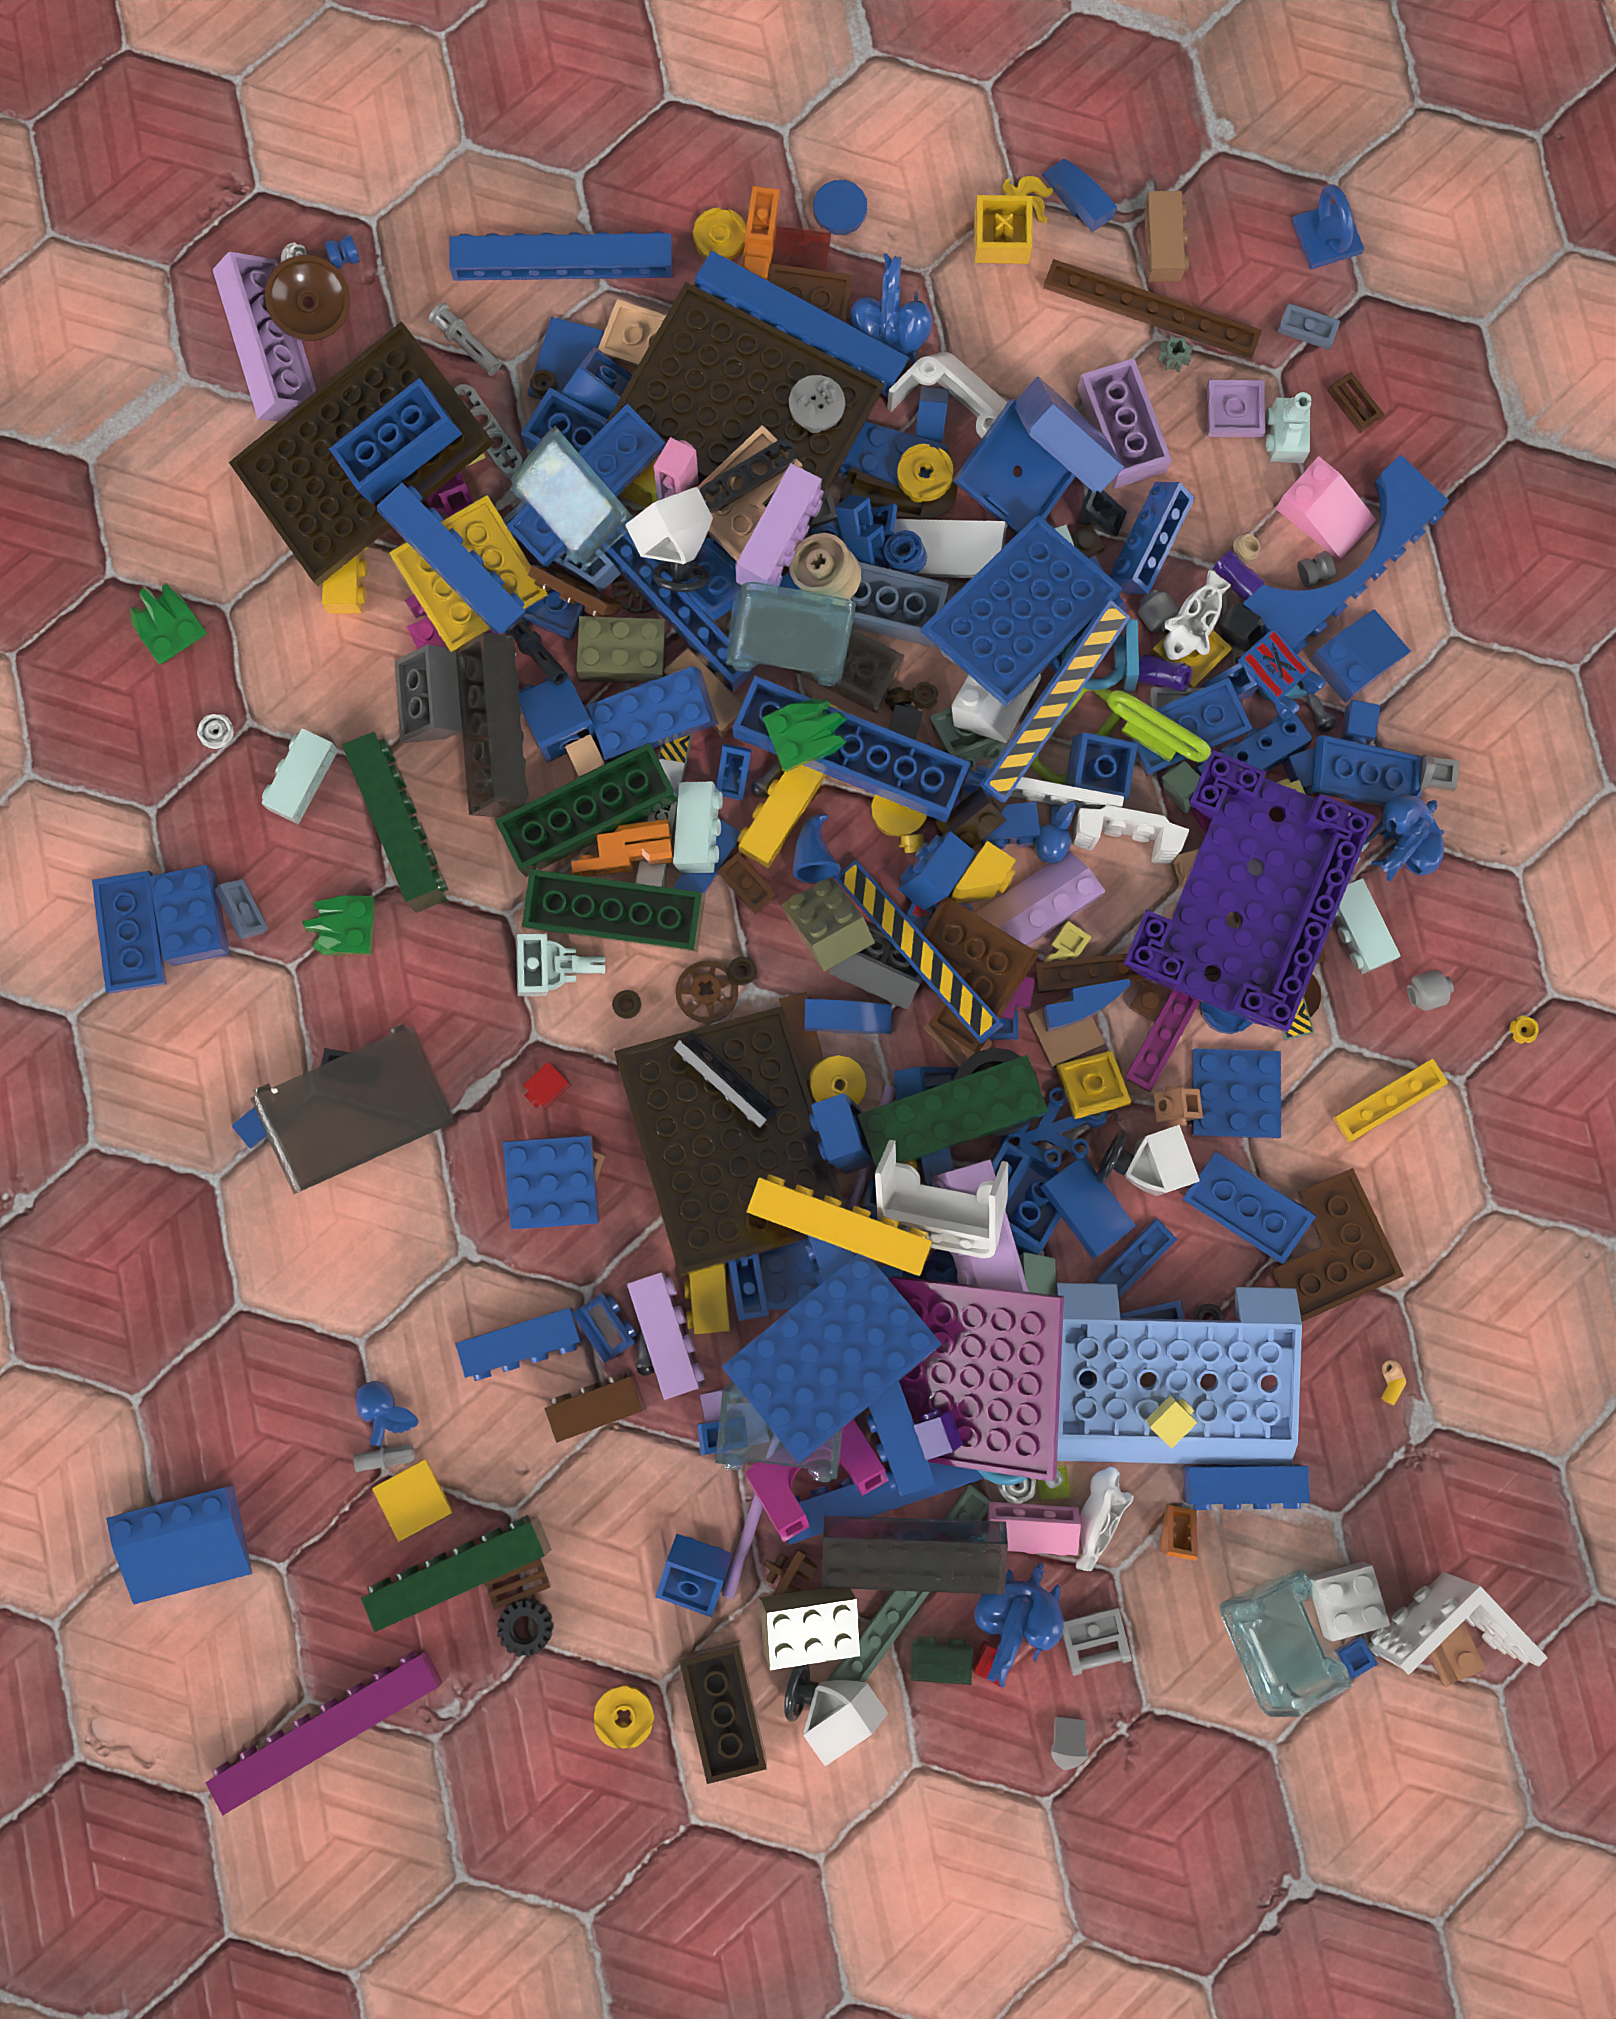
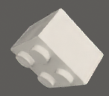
[1306,1562,1390,1642]

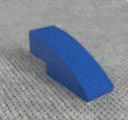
[1042,158,1117,232]
[835,495,889,569]
[1042,979,1131,1032]
[805,999,892,1034]

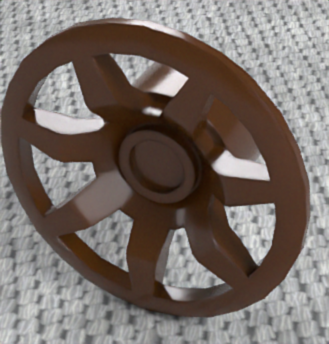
[676,961,739,1023]

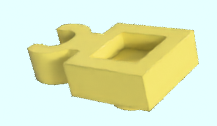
[1044,920,1091,962]

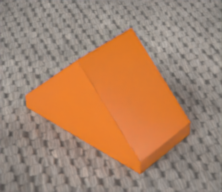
[1159,1505,1198,1561]

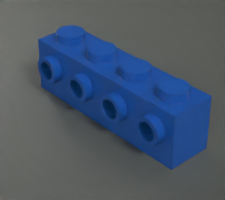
[1109,482,1195,595]
[1196,713,1313,776]

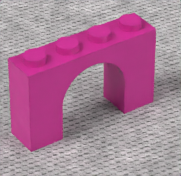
[745,1419,888,1542]

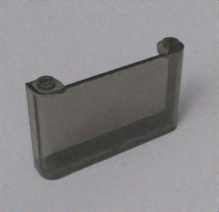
[250,1023,457,1194]

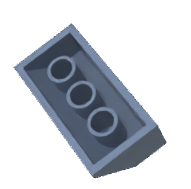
[825,562,949,648]

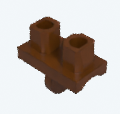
[764,1548,817,1595]

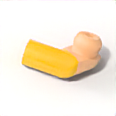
[1381,1360,1406,1406]

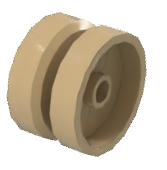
[790,533,861,608]

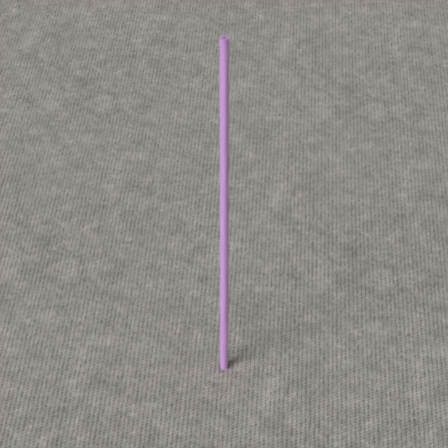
[722,1085,895,1599]

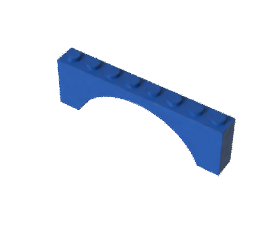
[1242,455,1449,655]

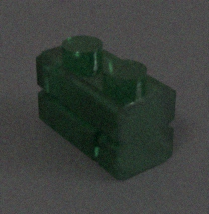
[909,1635,973,1685]

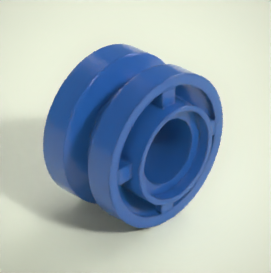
[884,530,927,575]

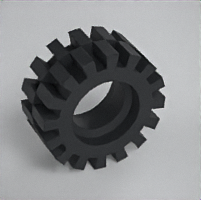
[497,1598,554,1657]

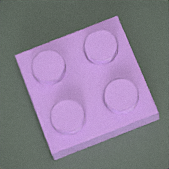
[1207,380,1265,438]

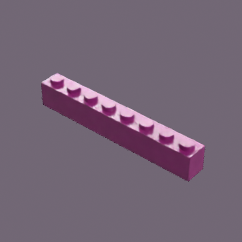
[205,1650,443,1816]

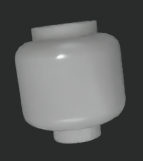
[1138,590,1180,633]
[1407,970,1454,1011]

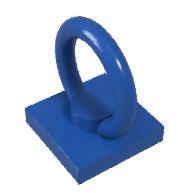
[1292,184,1364,270]

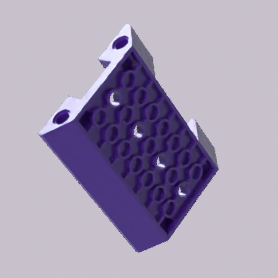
[1124,750,1375,1032]

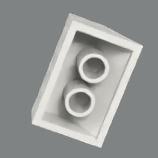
[952,674,1041,743]

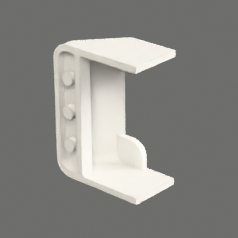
[887,352,1007,438]
[875,1140,1008,1258]

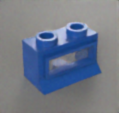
[572,1293,637,1363]

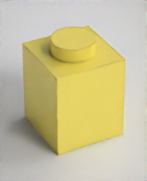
[1145,1395,1197,1449]

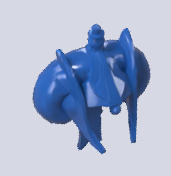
[850,253,933,365]
[1364,789,1444,881]
[974,1562,1064,1688]

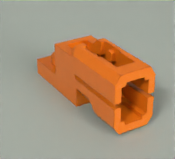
[741,186,780,281]
[571,819,674,877]

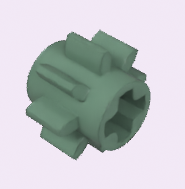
[1157,335,1193,372]

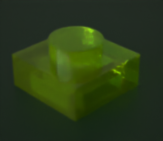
[1037,1466,1070,1501]

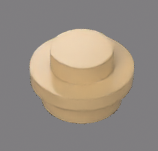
[1233,534,1261,562]

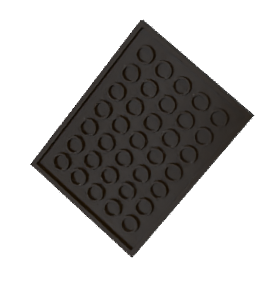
[605,282,885,526]
[229,321,495,586]
[614,1006,846,1277]

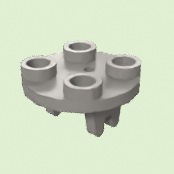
[788,375,845,433]

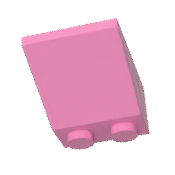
[1276,456,1376,561]

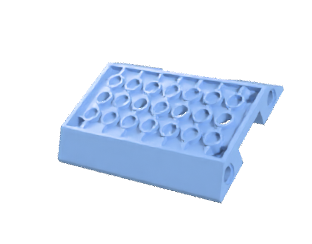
[1056,1283,1302,1466]

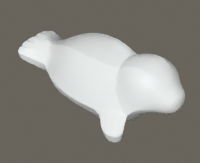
[1164,570,1231,660]
[1076,1467,1134,1571]

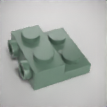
[929,707,1005,770]

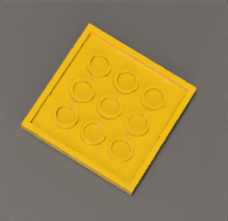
[389,495,548,652]

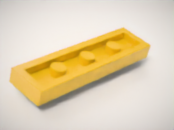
[1332,1058,1448,1143]

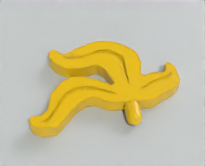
[1002,176,1053,223]

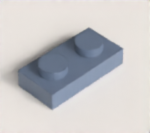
[1277,303,1340,350]
[215,879,269,940]

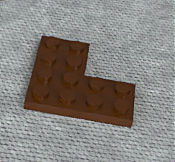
[922,897,1039,1054]
[1270,1168,1404,1322]

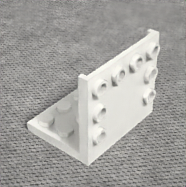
[1368,1572,1547,1675]

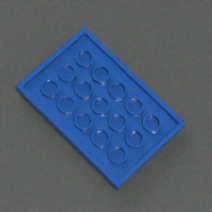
[921,514,1122,707]
[721,1254,942,1464]

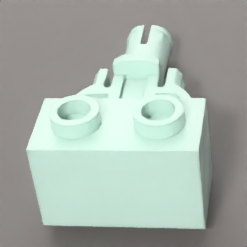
[1266,392,1311,463]
[516,934,605,996]

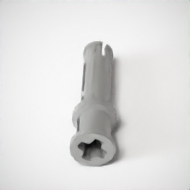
[428,302,502,376]

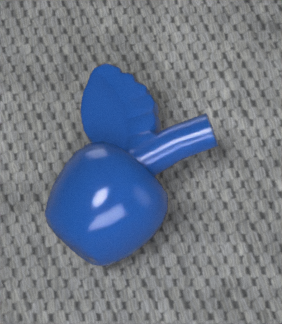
[1034,801,1076,863]
[356,1381,419,1446]

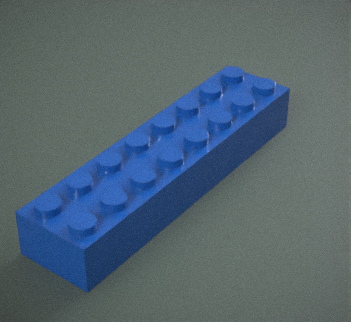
[733,676,970,823]

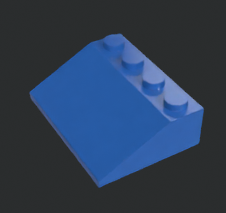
[106,1485,253,1605]

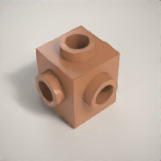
[1154,1085,1203,1128]

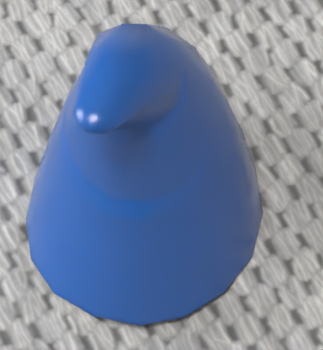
[793,814,841,884]

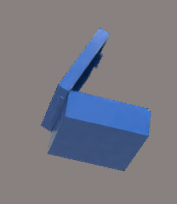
[952,376,1124,535]

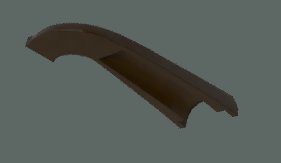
[838,467,958,519]

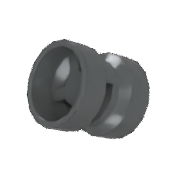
[1297,551,1336,588]

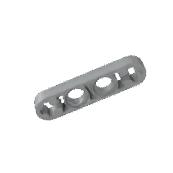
[454,384,524,479]

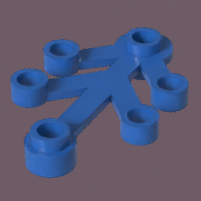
[1000,1087,1108,1168]

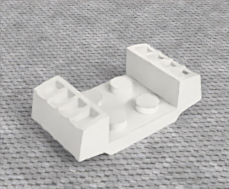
[1072,805,1189,864]

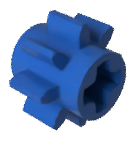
[963,765,991,797]

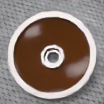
[265,255,350,341]

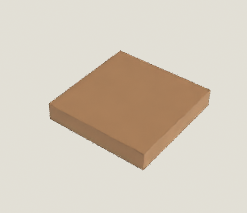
[1027,996,1105,1068]

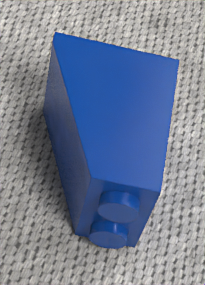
[515,672,598,763]

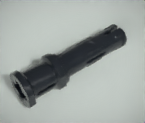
[505,617,568,685]

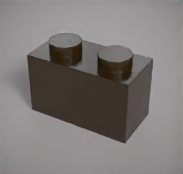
[936,786,1006,849]

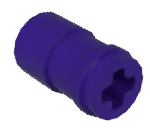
[1213,550,1266,602]
[1138,654,1192,691]

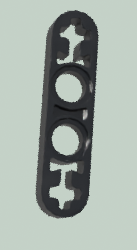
[699,439,796,513]

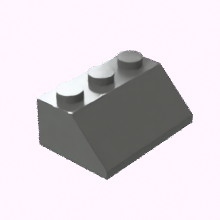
[395,644,463,743]
[829,922,923,1010]

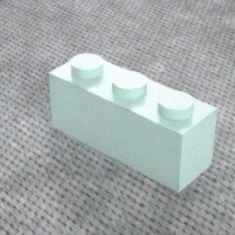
[262,728,338,825]
[673,781,723,873]
[1335,878,1401,975]

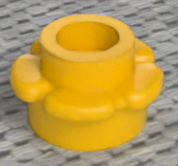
[899,834,927,853]
[1509,1015,1539,1044]

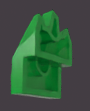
[130,583,208,665]
[763,699,847,772]
[302,895,376,956]

